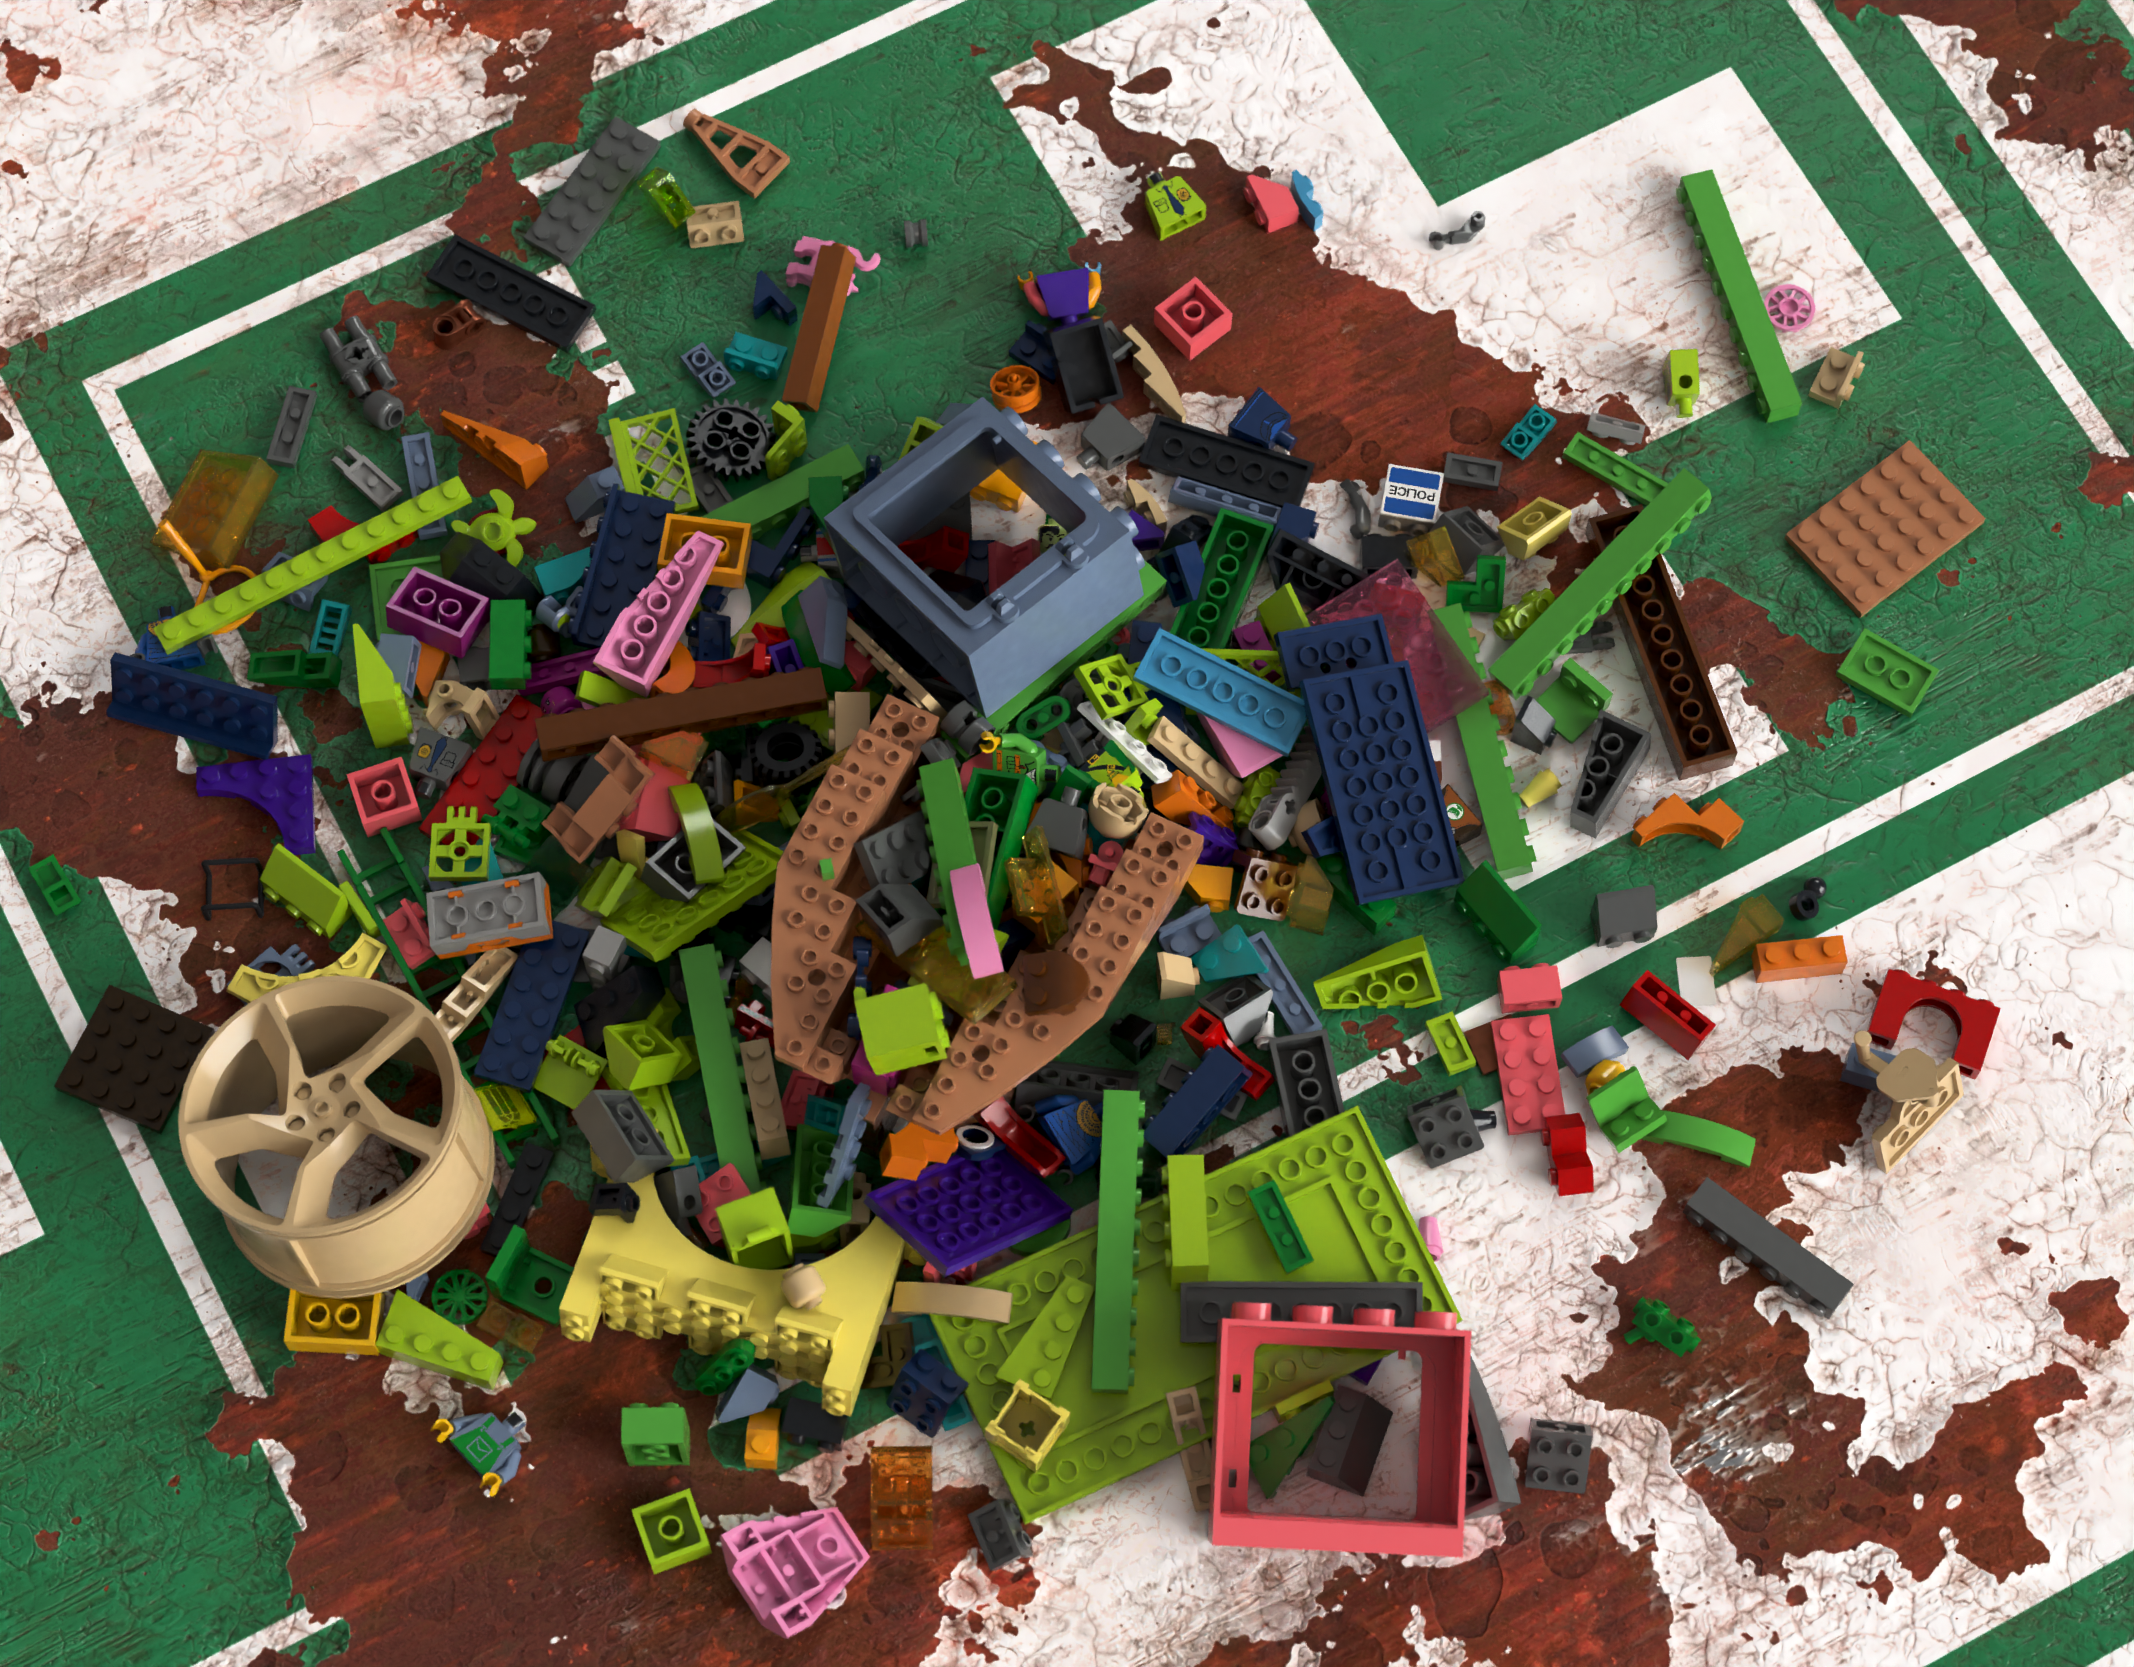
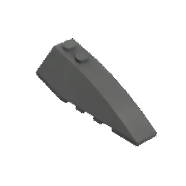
[1456,1329,1521,1521]

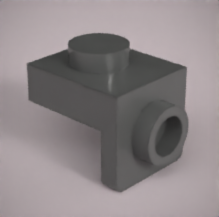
[1104,319,1133,363]

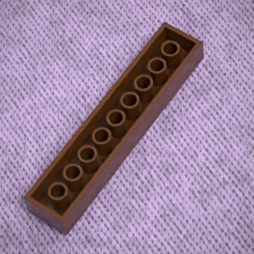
[1585,504,1738,781]

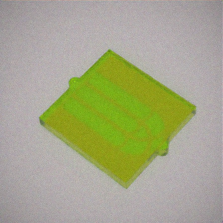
[473,1083,537,1131]

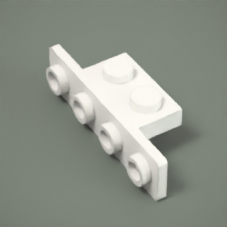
[1077,701,1173,784]

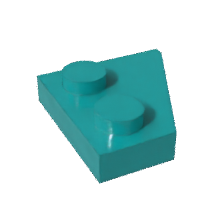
[1190,924,1269,983]

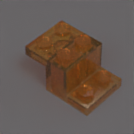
[870,1446,933,1550]

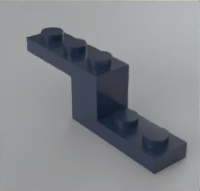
[701,507,815,614]

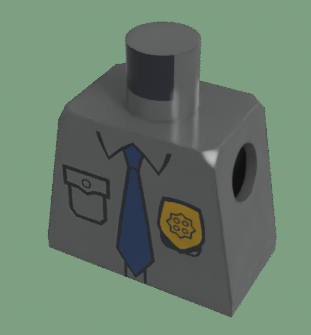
[409,727,473,800]

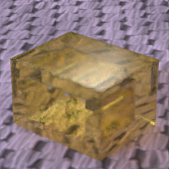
[1157,1023,1172,1045]

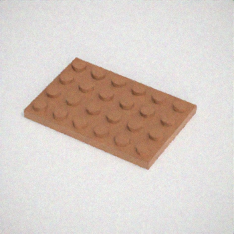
[1784,440,1986,618]

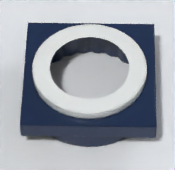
[954,1122,1006,1161]

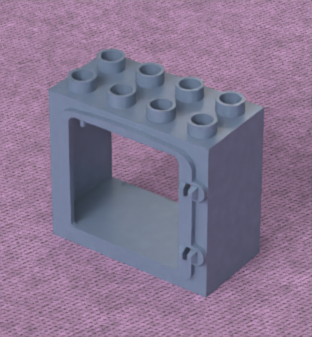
[824,397,1145,719]

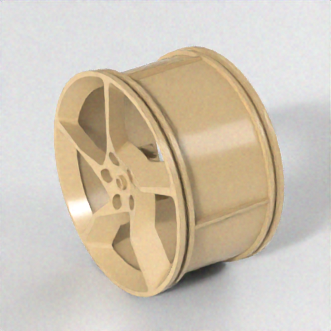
[178,976,495,1298]

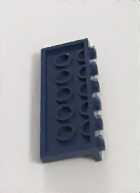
[568,483,676,649]
[106,652,278,760]

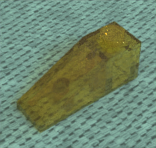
[1709,894,1784,977]

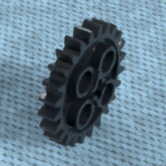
[686,398,777,482]

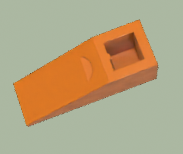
[1151,769,1234,833]

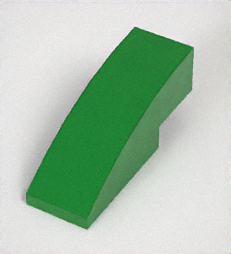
[247,649,342,688]

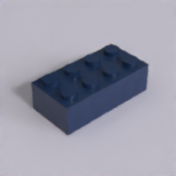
[1142,1045,1253,1158]

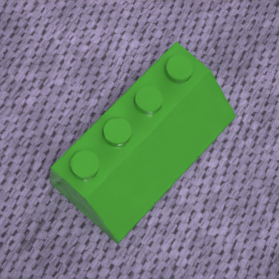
[787,1123,855,1237]

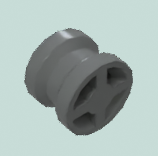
[904,219,928,248]

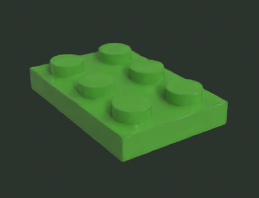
[1836,628,1939,718]

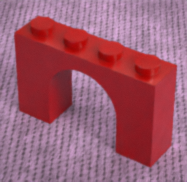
[1866,969,2001,1080]

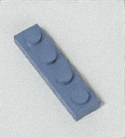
[401,432,448,540]
[1248,930,1322,1035]

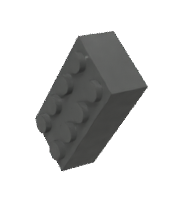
[1267,1029,1345,1138]

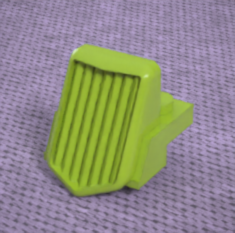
[574,856,648,918]

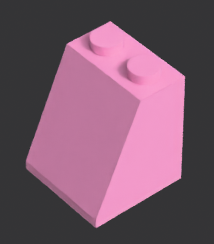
[1196,712,1291,778]

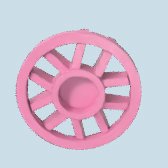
[1764,284,1815,333]

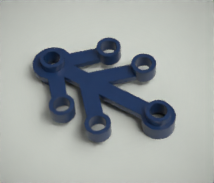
[848,936,872,1041]

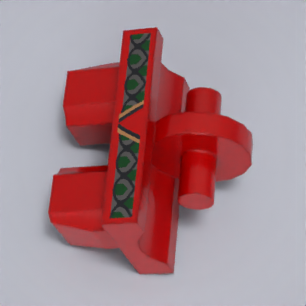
[734,1000,775,1049]

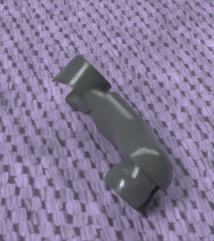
[1428,211,1486,251]
[1339,479,1371,539]

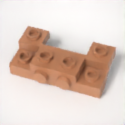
[541,735,655,864]

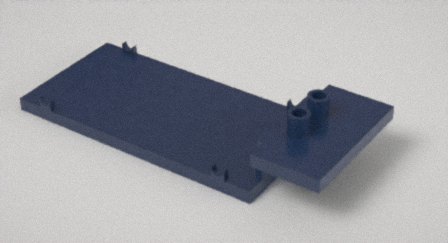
[1274,613,1465,906]

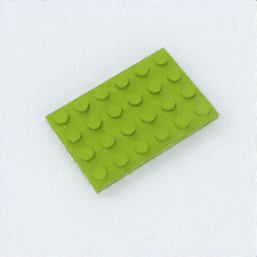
[600,827,784,963]

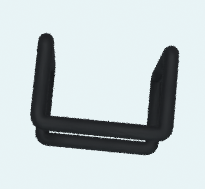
[201,857,264,921]

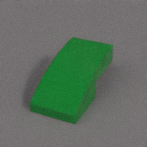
[28,854,82,917]

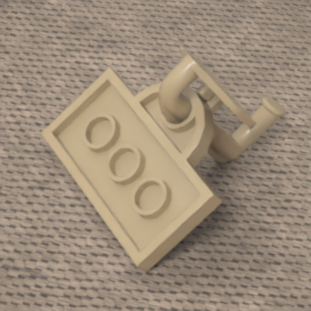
[1854,1030,1964,1174]

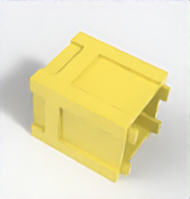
[985,1378,1071,1473]

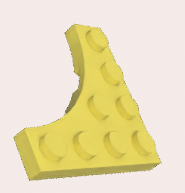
[226,933,388,1004]

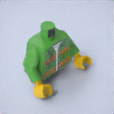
[979,731,1061,800]

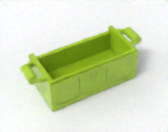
[716,1187,795,1270]

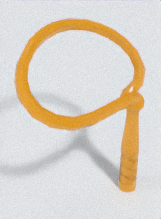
[158,519,256,635]

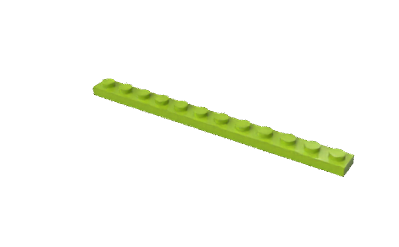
[153,476,472,655]

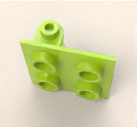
[533,1034,608,1110]

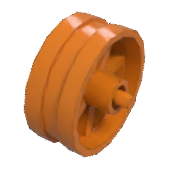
[990,365,1042,413]

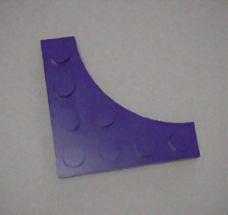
[196,754,316,855]

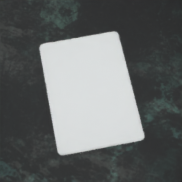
[1676,956,1717,1007]

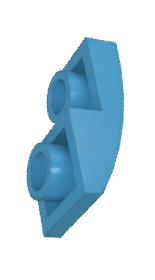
[1291,170,1324,231]

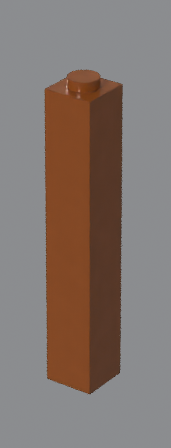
[782,243,856,412]

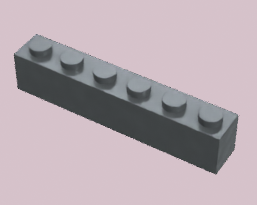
[1683,1177,1854,1319]

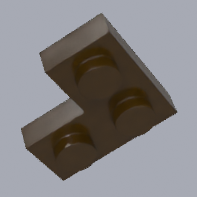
[860,1322,915,1390]

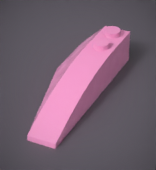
[593,531,724,698]

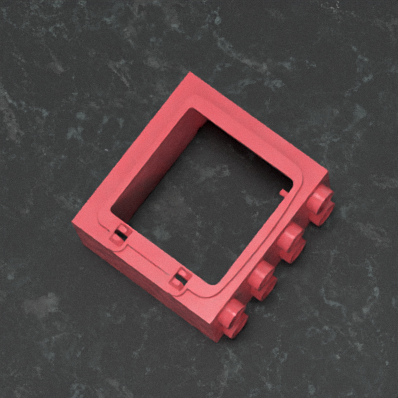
[1208,1302,1471,1557]

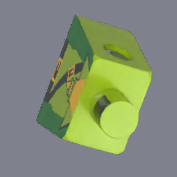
[1078,740,1144,798]

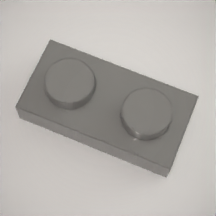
[1587,412,1645,445]

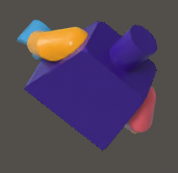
[1017,262,1101,325]

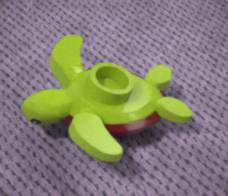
[451,489,537,568]

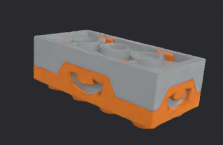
[426,872,553,960]

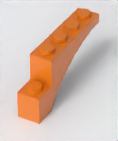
[879,1122,959,1181]

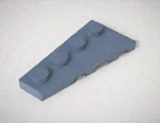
[816,1082,872,1208]

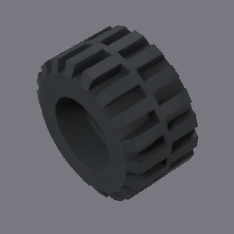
[750,720,825,798]

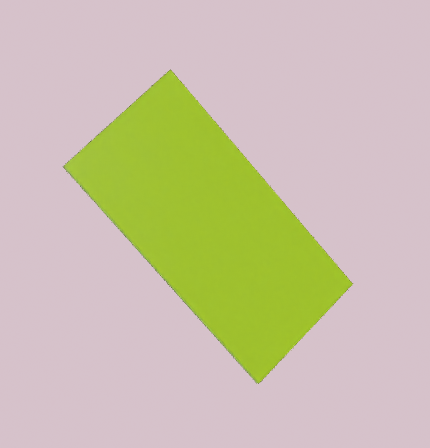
[928,1105,1463,1525]

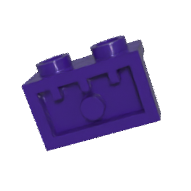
[1188,811,1239,867]

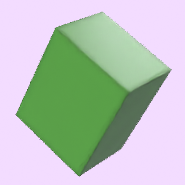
[819,858,835,881]

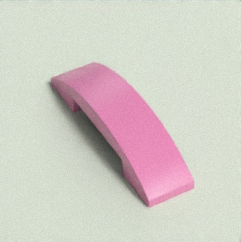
[950,863,1004,979]

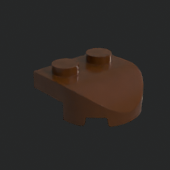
[1023,951,1090,1017]

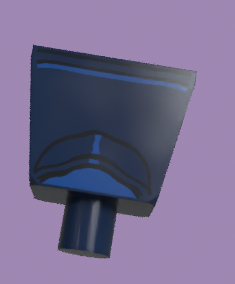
[1227,387,1298,452]

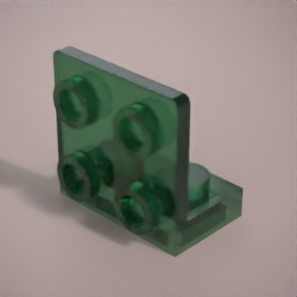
[515,835,595,920]

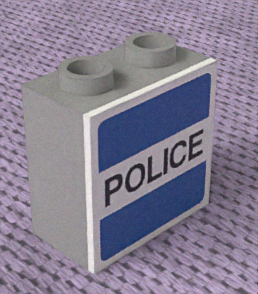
[1378,464,1444,537]

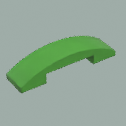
[1641,1110,1756,1168]

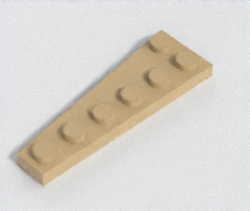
[846,616,948,723]

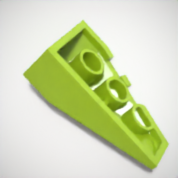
[731,562,831,649]
[1313,935,1442,1009]

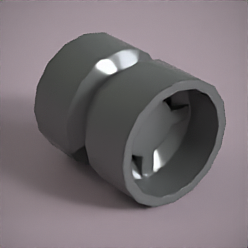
[940,700,995,756]

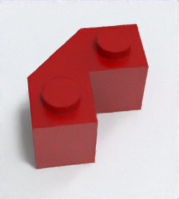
[1540,1113,1594,1196]

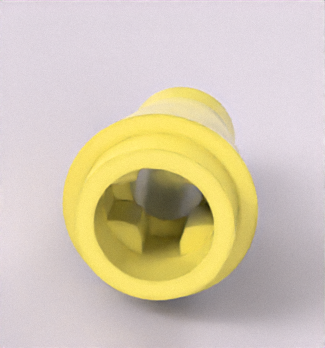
[1519,768,1562,809]

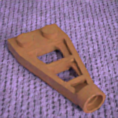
[683,109,790,199]

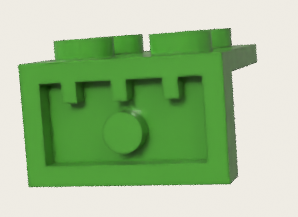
[1536,658,1613,744]
[1586,1066,1667,1153]

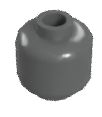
[363,390,404,430]

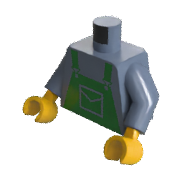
[430,1411,526,1496]

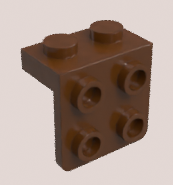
[1232,846,1300,921]

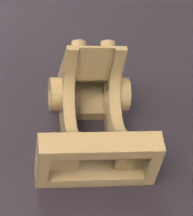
[423,680,500,740]

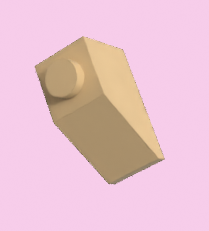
[1156,952,1200,1000]

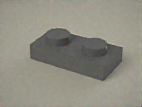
[1443,453,1502,491]

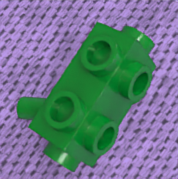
[1623,1297,1702,1358]

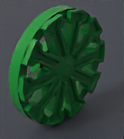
[431,1269,488,1325]

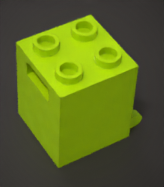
[853,983,950,1076]

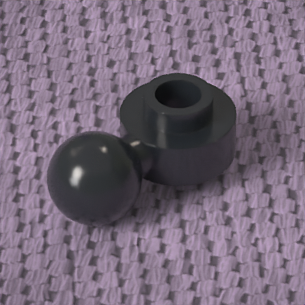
[1789,876,1827,921]

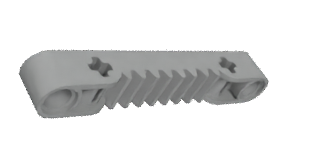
[1248,720,1322,850]

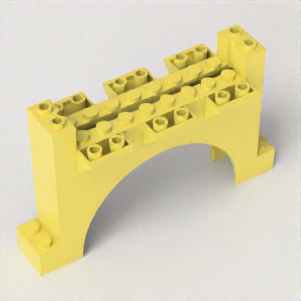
[559,1129,927,1417]

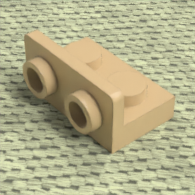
[685,201,744,248]
[1808,347,1865,409]

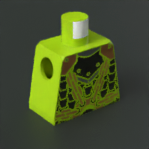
[1662,349,1700,418]

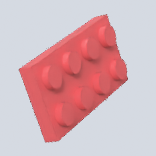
[1490,1014,1565,1136]

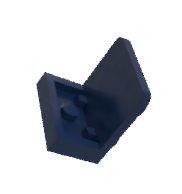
[886,1348,969,1438]

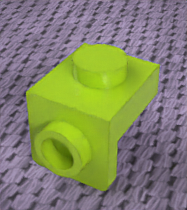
[776,792,806,834]

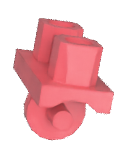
[1088,841,1124,888]

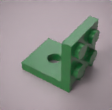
[485,1225,574,1328]

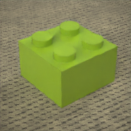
[632,1488,712,1575]

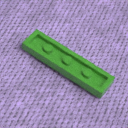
[1562,432,1669,506]

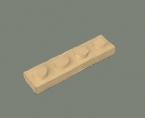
[1147,716,1245,809]

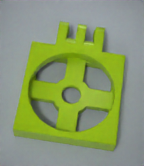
[1073,653,1151,720]
[429,806,491,881]

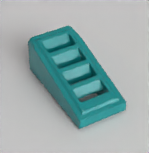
[308,599,352,657]

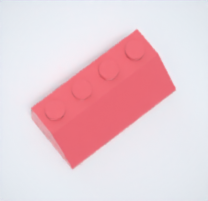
[617,733,701,842]

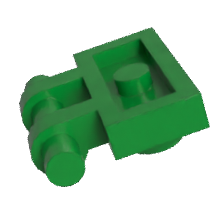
[481,784,553,849]

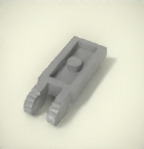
[331,445,403,512]

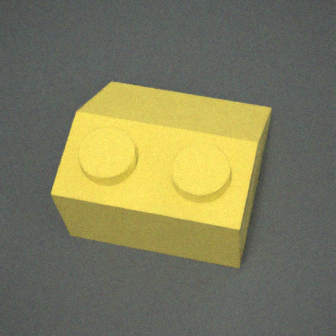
[1497,496,1572,561]

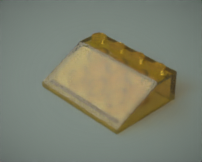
[150,449,279,569]

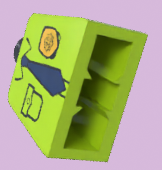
[1145,172,1206,241]

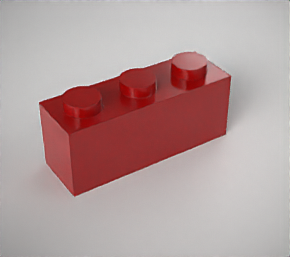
[1620,970,1716,1060]

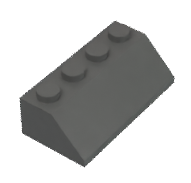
[1014,1060,1139,1118]

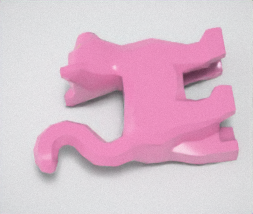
[785,236,880,297]

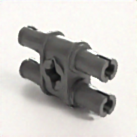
[320,316,398,403]

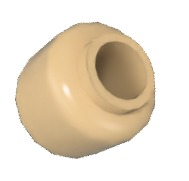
[781,1263,826,1311]

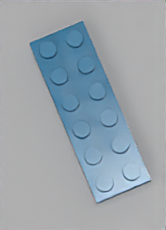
[1133,628,1308,757]

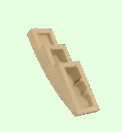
[1122,324,1186,423]
[434,948,518,1042]

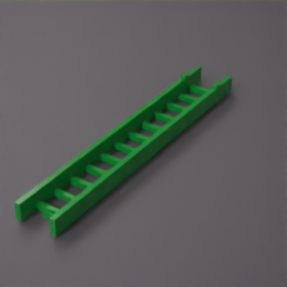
[337,827,561,1170]

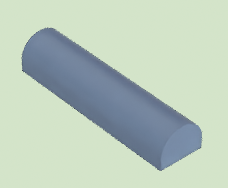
[1168,476,1282,533]

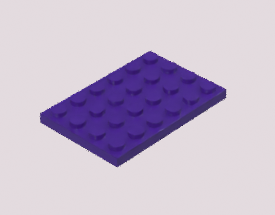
[864,1142,1073,1277]

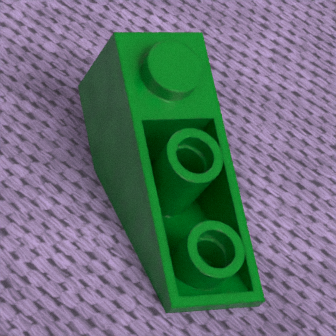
[808,476,849,551]

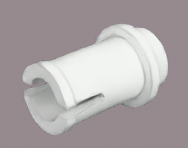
[1254,1011,1277,1050]

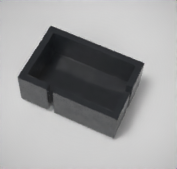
[1043,315,1124,414]

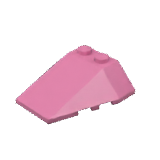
[720,1507,870,1639]

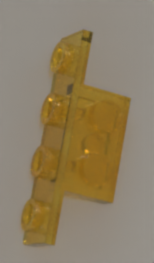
[1004,825,1069,944]

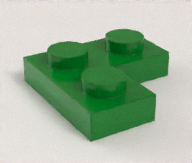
[1445,555,1506,613]

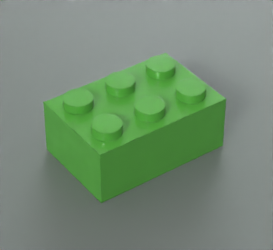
[621,1403,690,1466]

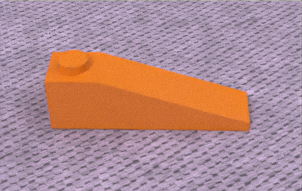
[440,411,549,490]

